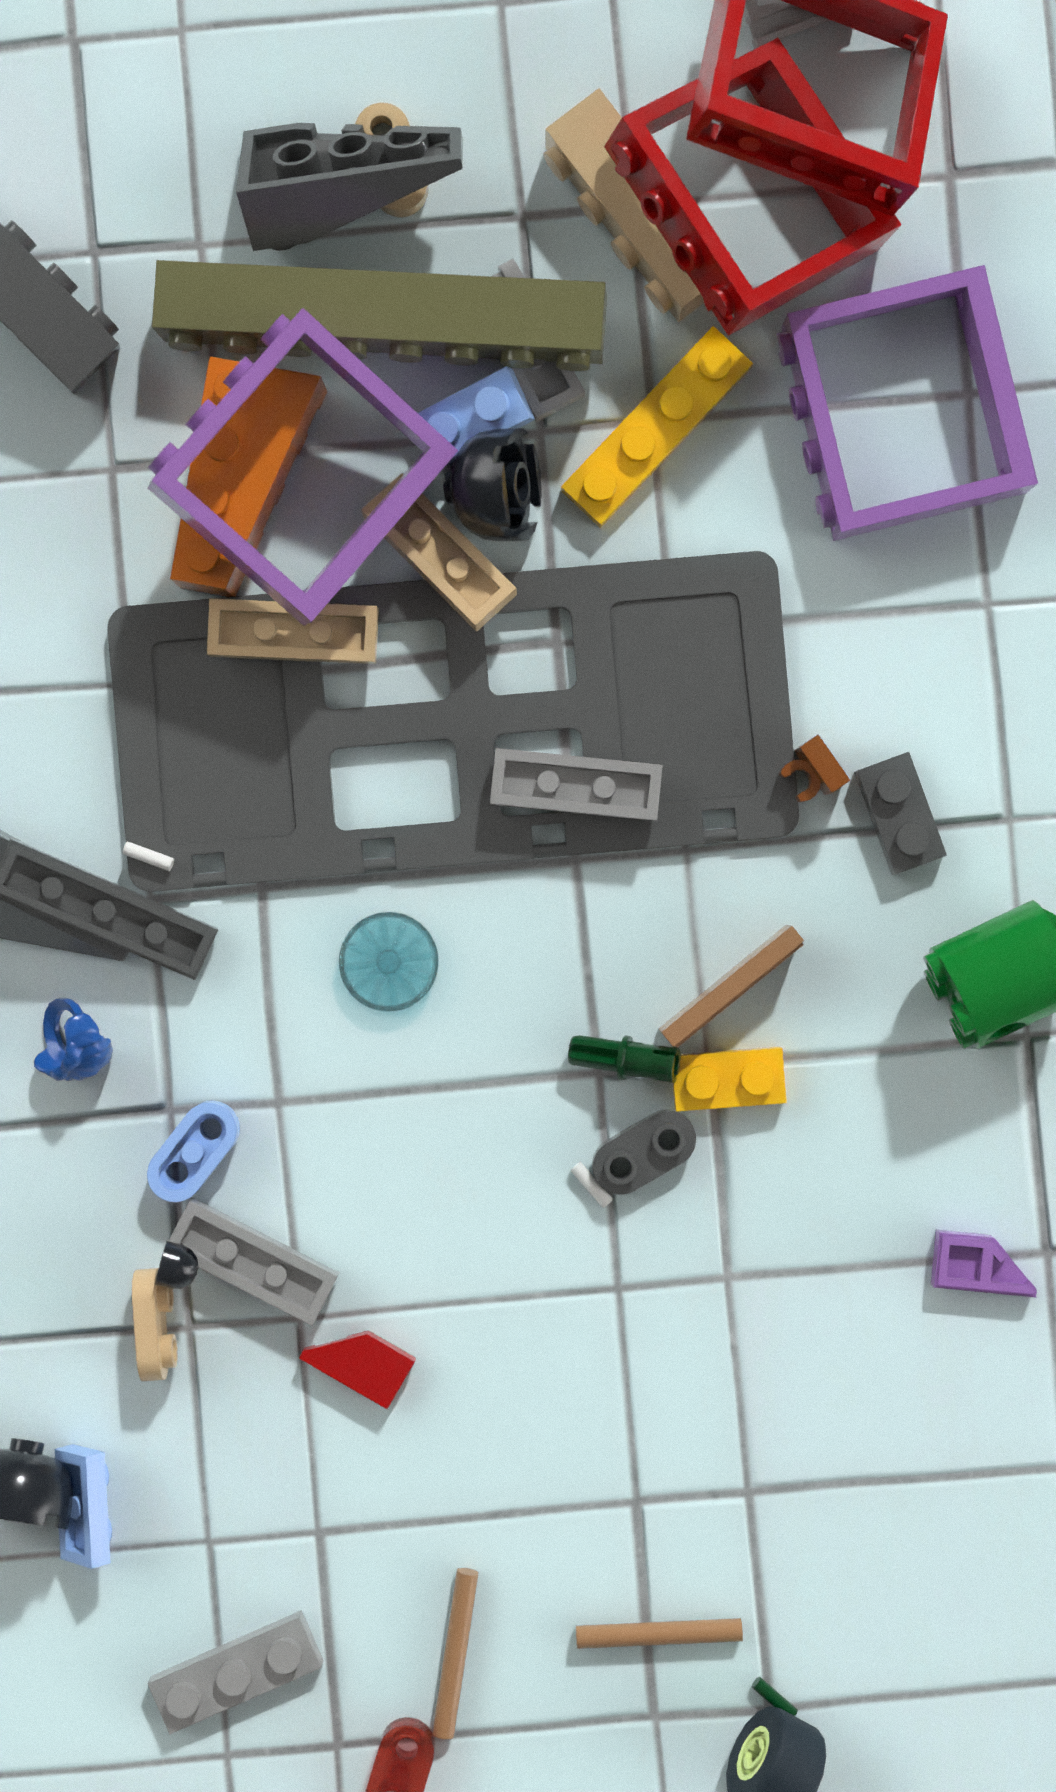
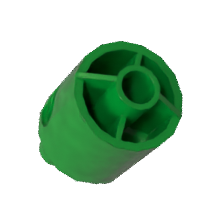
[923,900,1056,1049]

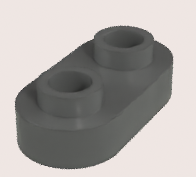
[592,1109,696,1195]

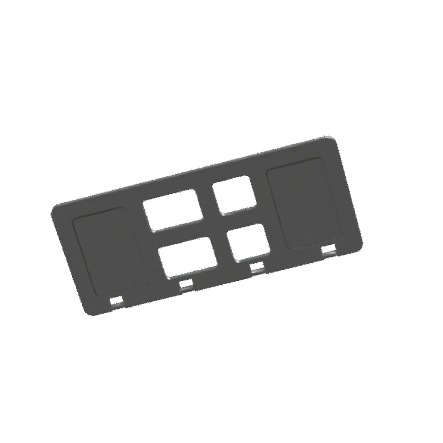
[107,551,799,892]

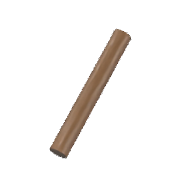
[432,1568,479,1739]
[576,1618,743,1649]

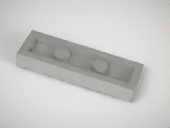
[490,748,663,821]
[169,1198,339,1326]
[148,1610,324,1734]

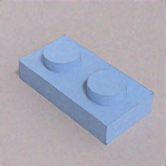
[418,366,535,465]
[55,1444,112,1569]

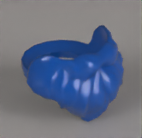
[34,998,113,1081]

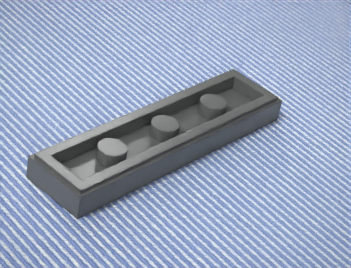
[0,838,218,980]

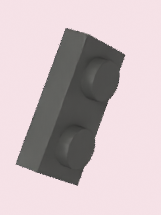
[854,752,947,875]

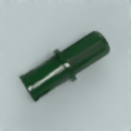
[568,1035,681,1084]

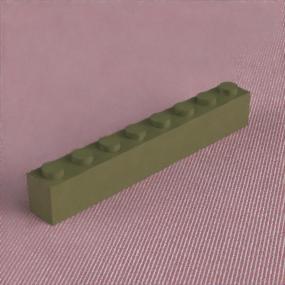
[152,260,607,371]

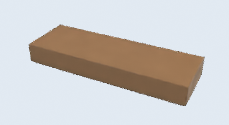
[658,925,804,1048]

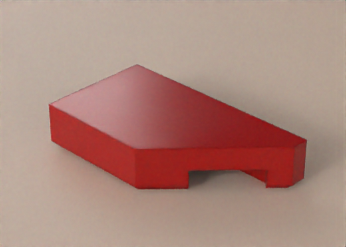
[299,1330,416,1409]

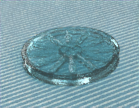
[339,912,439,1011]

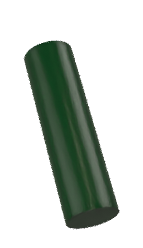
[751,1676,798,1716]

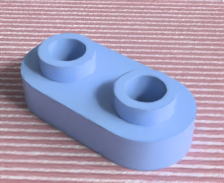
[147,1101,240,1202]

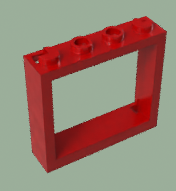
[686,0,948,216]
[604,37,902,336]

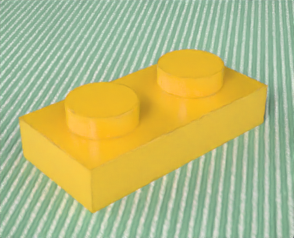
[673,1046,787,1112]

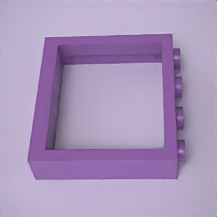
[776,265,1038,541]
[147,308,458,626]

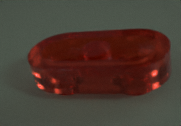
[365,1717,435,1792]

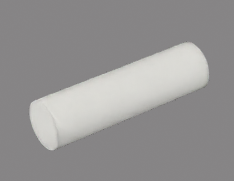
[122,841,174,871]
[570,1162,613,1208]

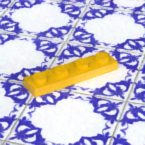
[560,326,754,528]

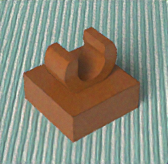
[779,734,850,802]

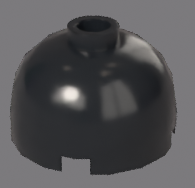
[443,428,542,541]
[0,1438,73,1529]

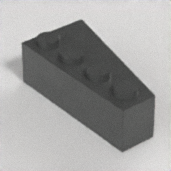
[0,220,120,394]

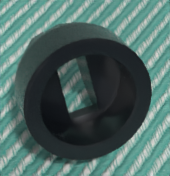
[154,1241,198,1289]

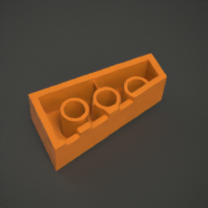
[170,356,327,597]

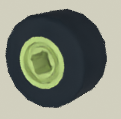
[726,1706,827,1792]

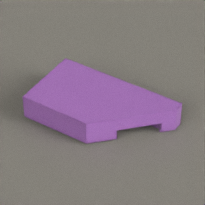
[931,1229,1037,1297]

